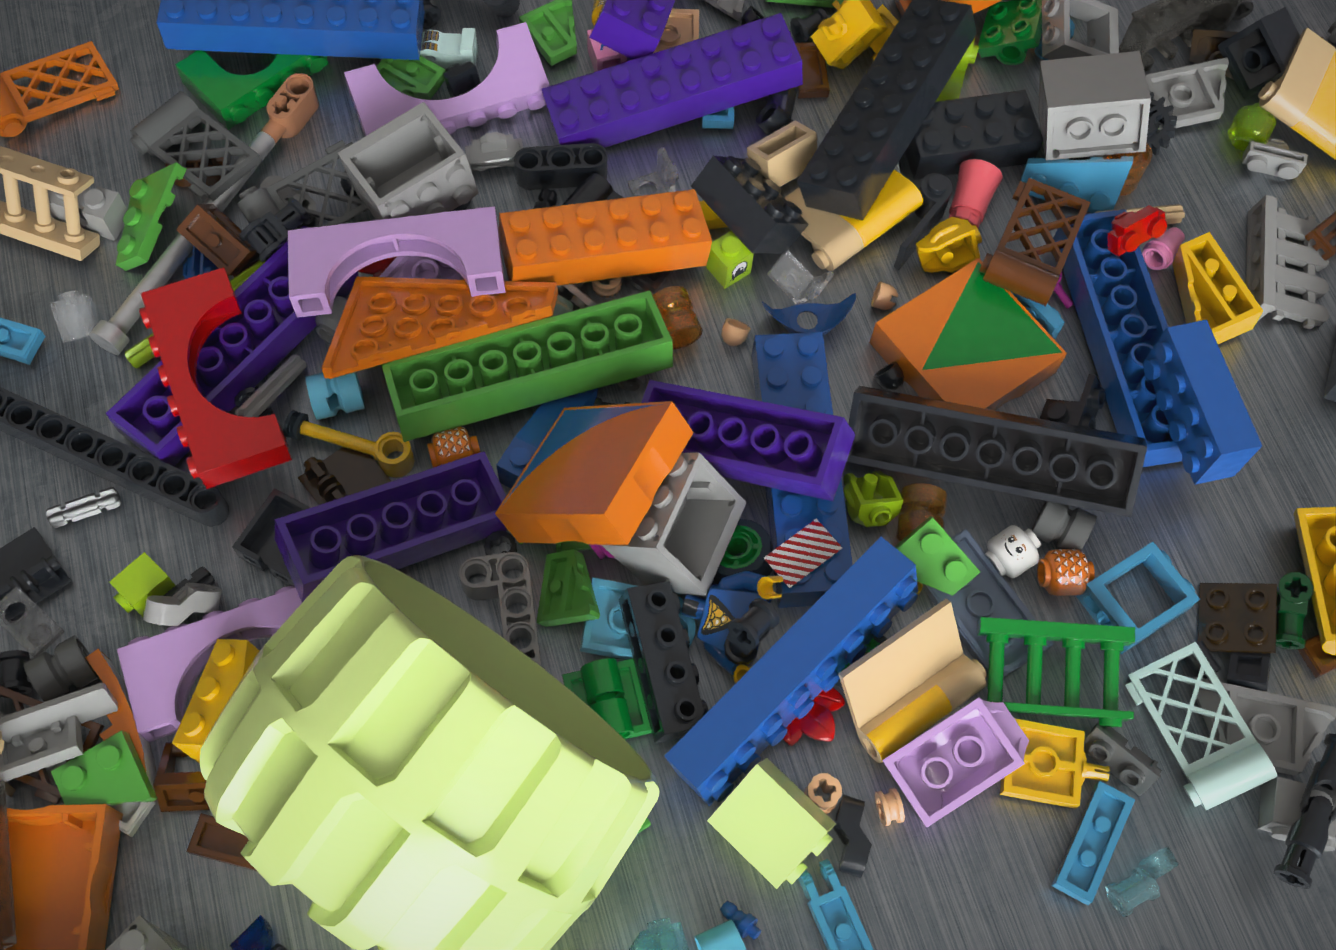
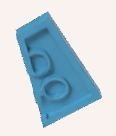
[1020,156,1133,213]

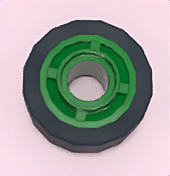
[714,519,773,584]

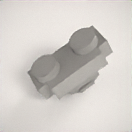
[465,132,523,172]
[1242,138,1308,180]

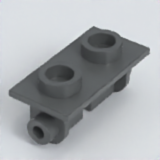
[1084,722,1162,796]

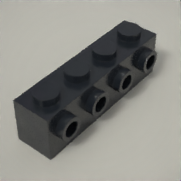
[619,581,709,744]

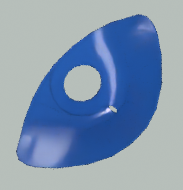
[762,293,856,336]

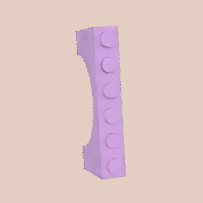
[344,22,550,136]
[288,206,506,318]
[117,586,302,742]

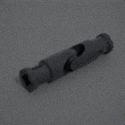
[1274,733,1336,889]

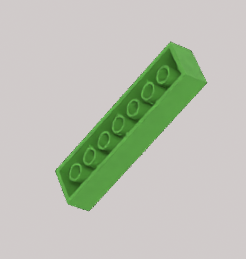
[381,291,673,442]

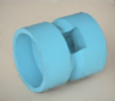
[305,372,365,420]

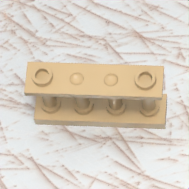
[0,146,100,261]

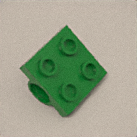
[978,0,1042,65]
[562,658,652,739]

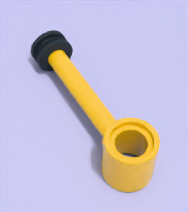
[283,410,415,478]

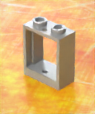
[1042,0,1119,60]

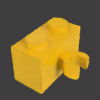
[810,0,888,69]

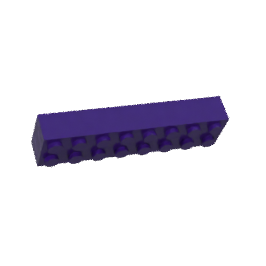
[541,13,803,148]
[105,225,359,466]

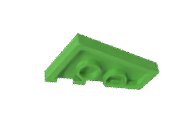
[115,162,187,271]

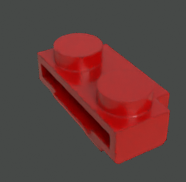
[1107,205,1167,256]

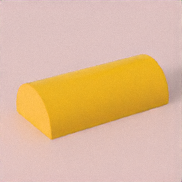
[1293,507,1336,655]

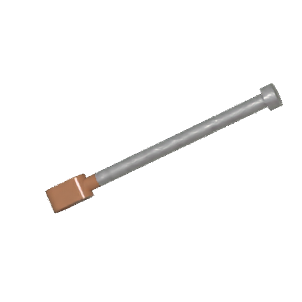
[89,73,319,355]

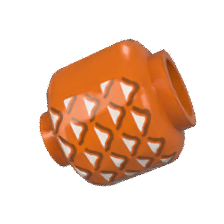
[427,427,480,468]
[1037,549,1095,596]

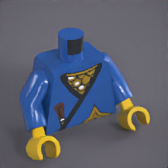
[682,571,783,684]

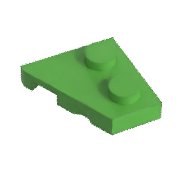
[519,0,577,66]
[895,516,980,596]

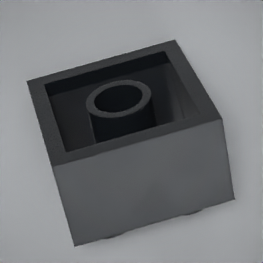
[1217,7,1300,99]

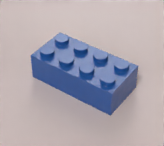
[1143,320,1263,485]

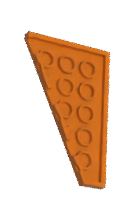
[321,276,558,379]

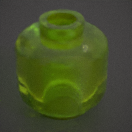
[1228,103,1276,152]

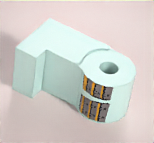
[420,28,478,69]

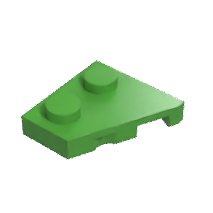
[376,55,446,100]
[536,549,600,627]
[51,731,158,805]

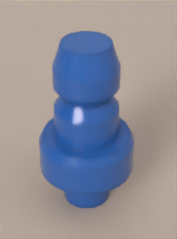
[720,901,761,940]

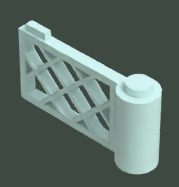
[1125,642,1278,810]

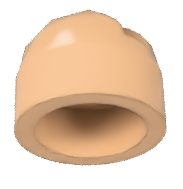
[871,281,898,310]
[721,318,751,346]

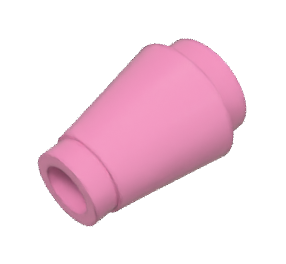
[1142,227,1185,270]

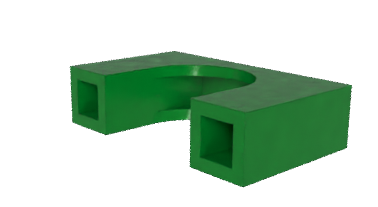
[175,50,329,130]

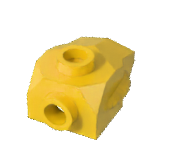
[916,217,982,273]

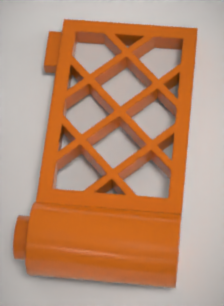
[0,41,119,137]

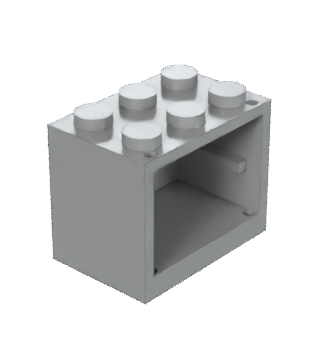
[1038,51,1151,161]
[337,102,479,220]
[602,453,747,596]

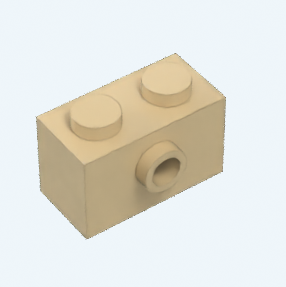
[747,120,817,187]

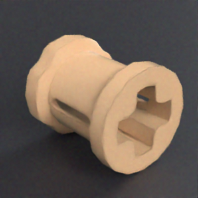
[804,773,842,814]

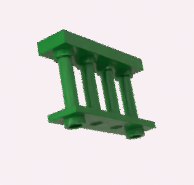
[977,617,1135,727]

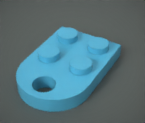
[580,577,696,660]

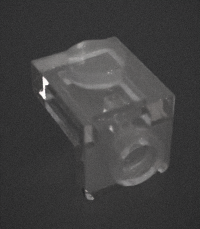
[49,290,97,343]

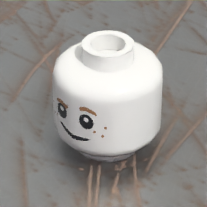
[985,525,1041,578]

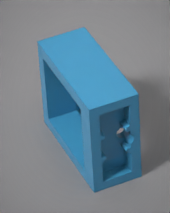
[1076,542,1200,655]

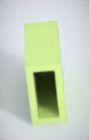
[707,758,836,889]

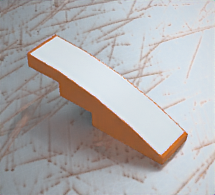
[85,648,156,802]

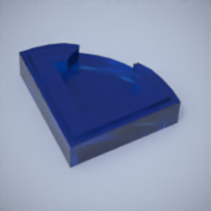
[230,915,273,950]

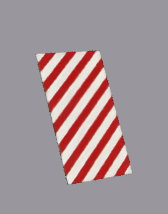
[764,518,842,588]

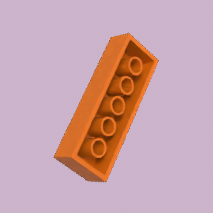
[499,189,712,286]

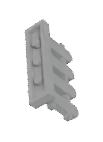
[1246,195,1329,330]

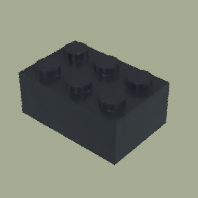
[691,155,809,253]

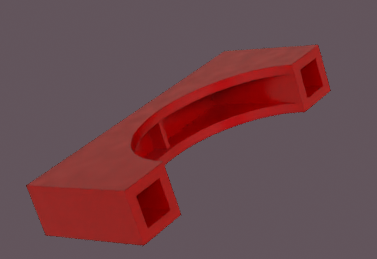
[139,267,292,489]

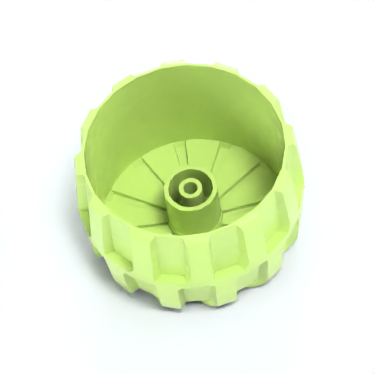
[200,555,659,950]

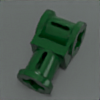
[1276,572,1313,649]

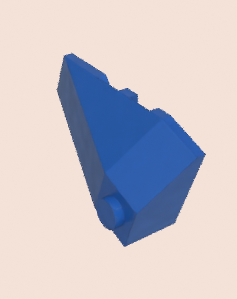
[496,388,599,488]

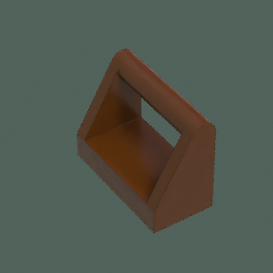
[176,204,259,276]
[153,742,210,812]

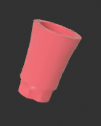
[949,159,1003,228]

